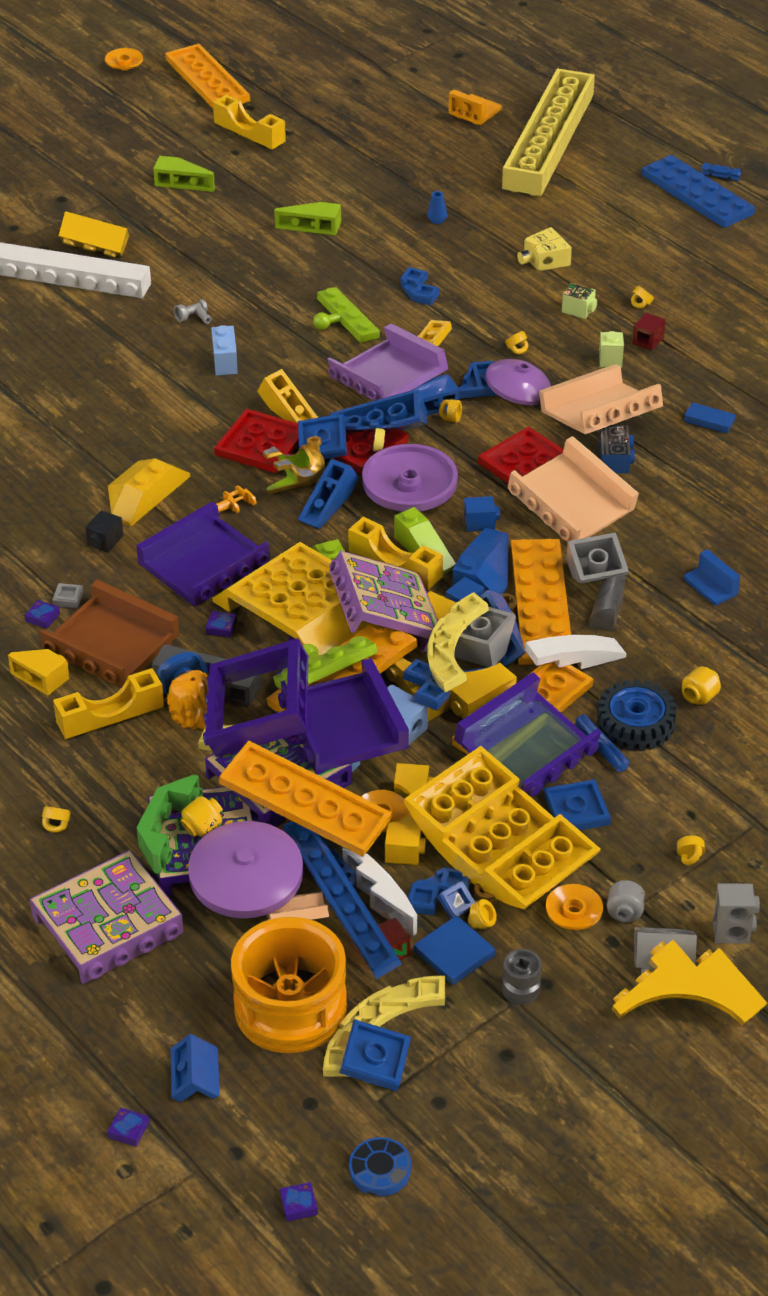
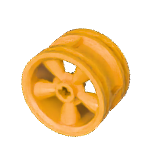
[231,917,347,1053]

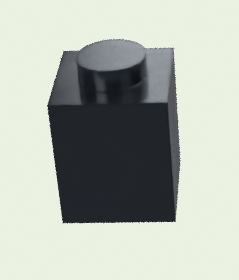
[85,510,124,553]

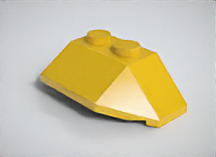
[108,458,190,527]

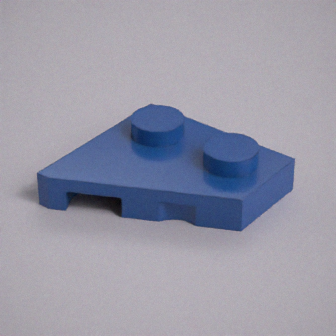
[458,361,497,398]

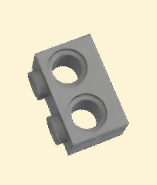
[712,883,760,944]

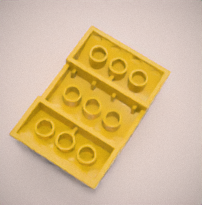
[404,746,601,909]

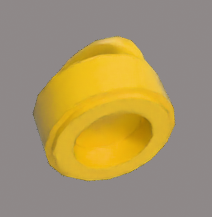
[631,286,654,309]
[505,331,528,354]
[439,400,462,423]
[42,806,71,833]
[677,835,705,866]
[468,899,496,929]

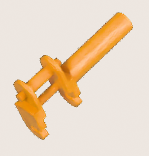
[216,485,257,514]

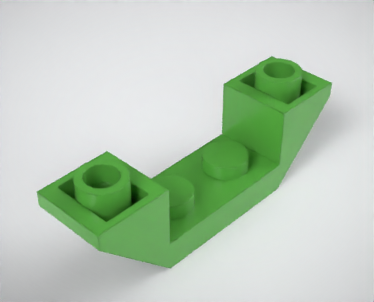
[137,774,203,874]

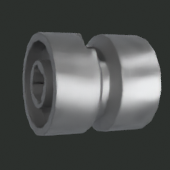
[502,949,542,1005]

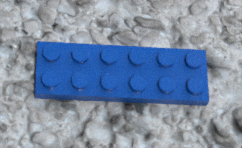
[641,155,755,228]

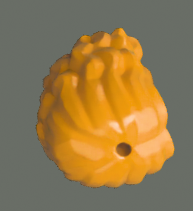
[167,670,208,730]

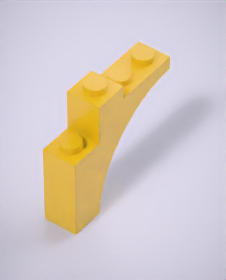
[385,658,517,721]
[611,940,767,1026]

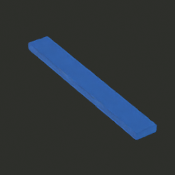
[282,821,402,979]

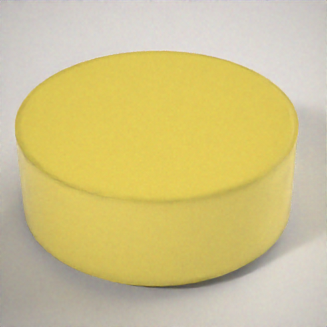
[373,428,385,452]

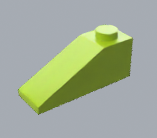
[153,156,215,192]
[274,202,341,236]
[394,507,456,574]

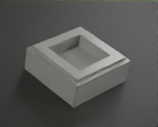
[52,583,83,608]

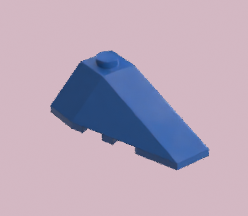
[330,389,427,431]
[453,528,508,594]

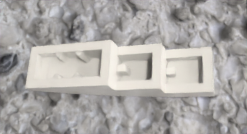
[525,635,626,669]
[343,847,417,936]

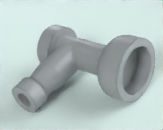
[174,299,212,324]

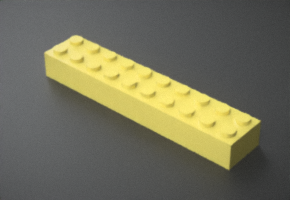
[502,69,595,196]

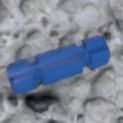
[701,163,741,181]

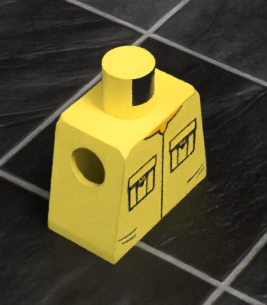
[517,227,572,271]

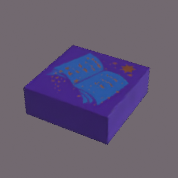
[25,600,60,629]
[206,611,237,638]
[108,1108,150,1147]
[280,1182,318,1221]

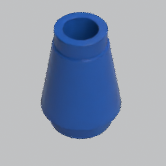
[427,191,447,224]

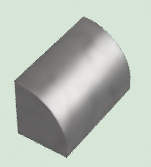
[589,576,625,631]

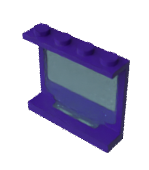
[454,672,601,796]

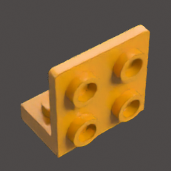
[449,89,502,125]

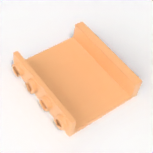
[539,364,663,434]
[507,436,639,542]

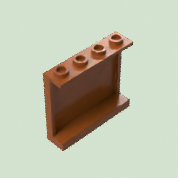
[40,580,179,687]

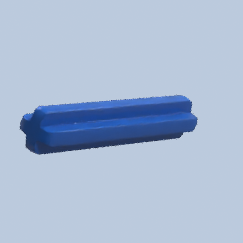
[575,714,629,772]

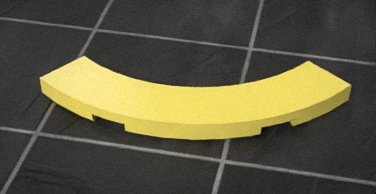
[427,592,489,692]
[323,976,445,1077]

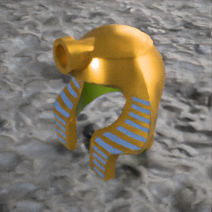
[263,436,325,494]

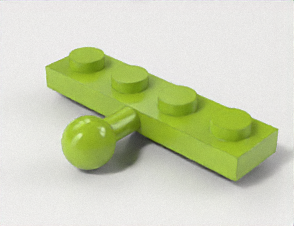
[313,287,380,343]
[273,636,378,689]

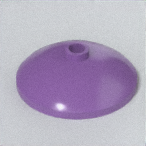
[485,359,551,405]

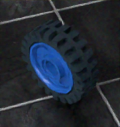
[597,679,676,751]

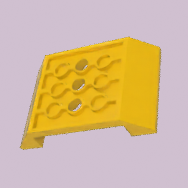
[212,542,370,655]

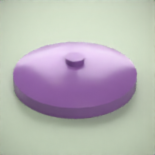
[362,444,458,512]
[188,821,303,918]

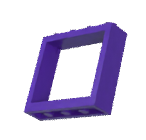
[203,639,309,757]

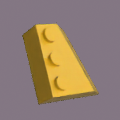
[59,211,129,258]

